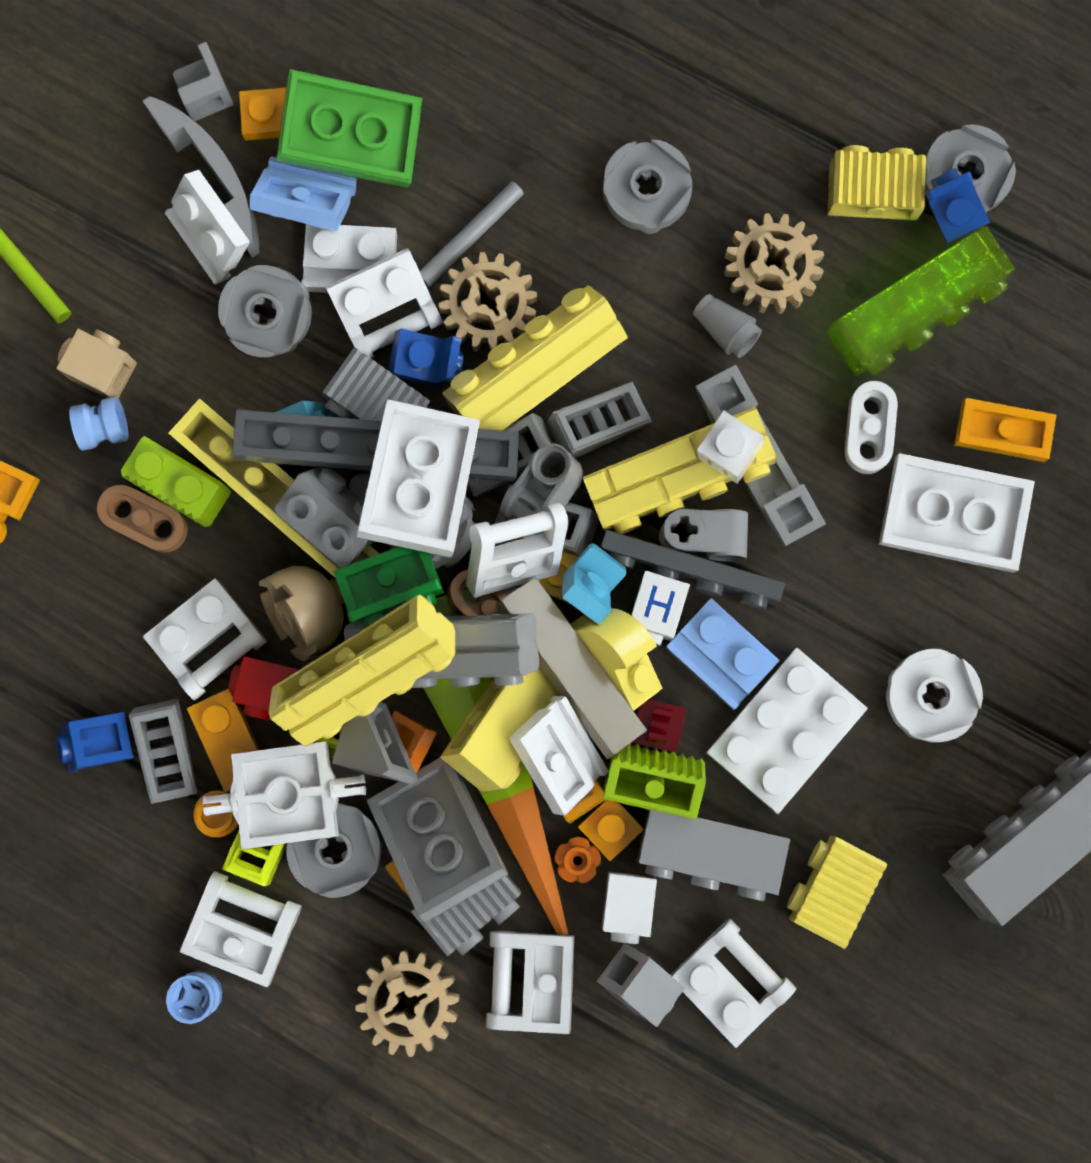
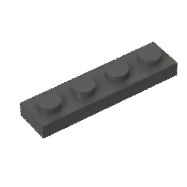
[601,530,786,610]

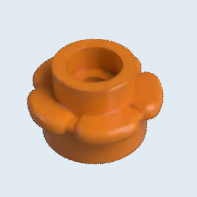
[555,837,601,883]

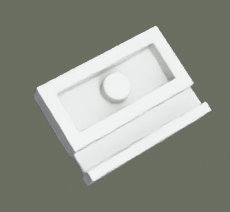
[165,170,250,284]
[302,224,397,293]
[509,696,609,815]

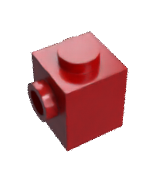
[229,656,299,721]

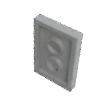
[367,758,508,922]

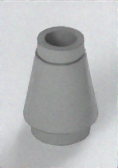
[693,294,762,358]

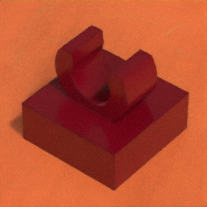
[631,699,687,754]

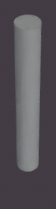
[419,181,524,287]

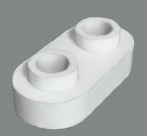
[844,381,898,474]

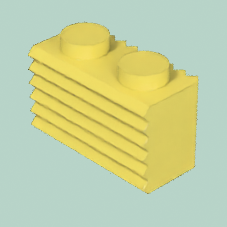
[827,145,926,220]
[787,836,887,949]

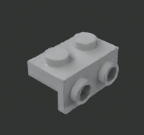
[275,467,376,568]

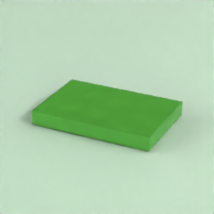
[276,69,422,188]

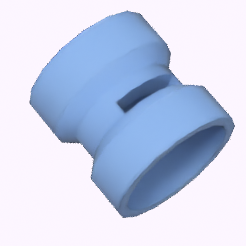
[69,396,129,451]
[166,970,223,1024]

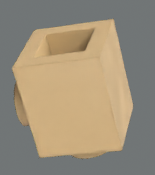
[56,329,137,398]

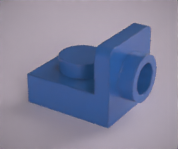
[925,168,990,243]
[388,328,463,388]
[55,712,133,773]

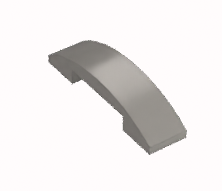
[143,96,259,258]
[695,365,826,547]

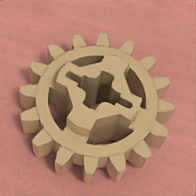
[724,213,824,314]
[439,252,537,352]
[355,949,460,1057]

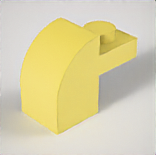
[570,608,662,711]

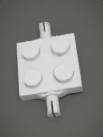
[202,742,366,849]

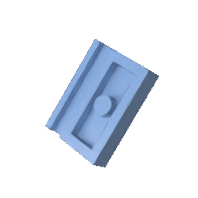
[250,157,357,231]
[665,598,780,710]

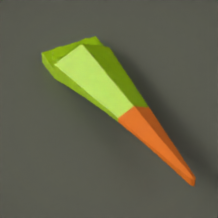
[423,590,569,935]

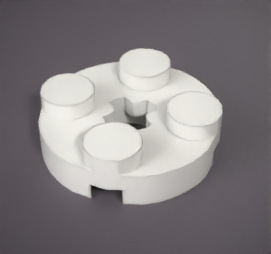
[886,649,983,742]

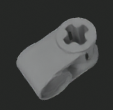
[500,444,583,535]
[658,509,748,562]

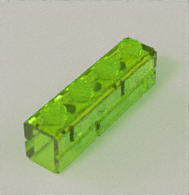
[827,226,1015,376]

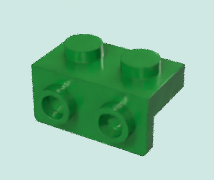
[333,546,444,629]

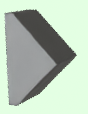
[332,702,418,784]

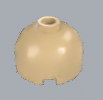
[259,566,345,661]

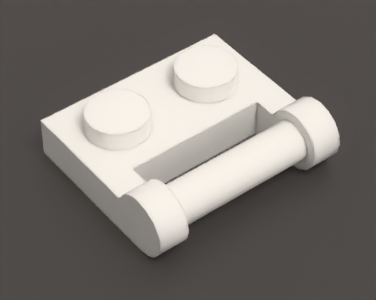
[326,248,443,358]
[466,503,568,598]
[143,578,267,701]
[180,871,302,987]
[670,918,796,1048]
[486,931,575,1034]

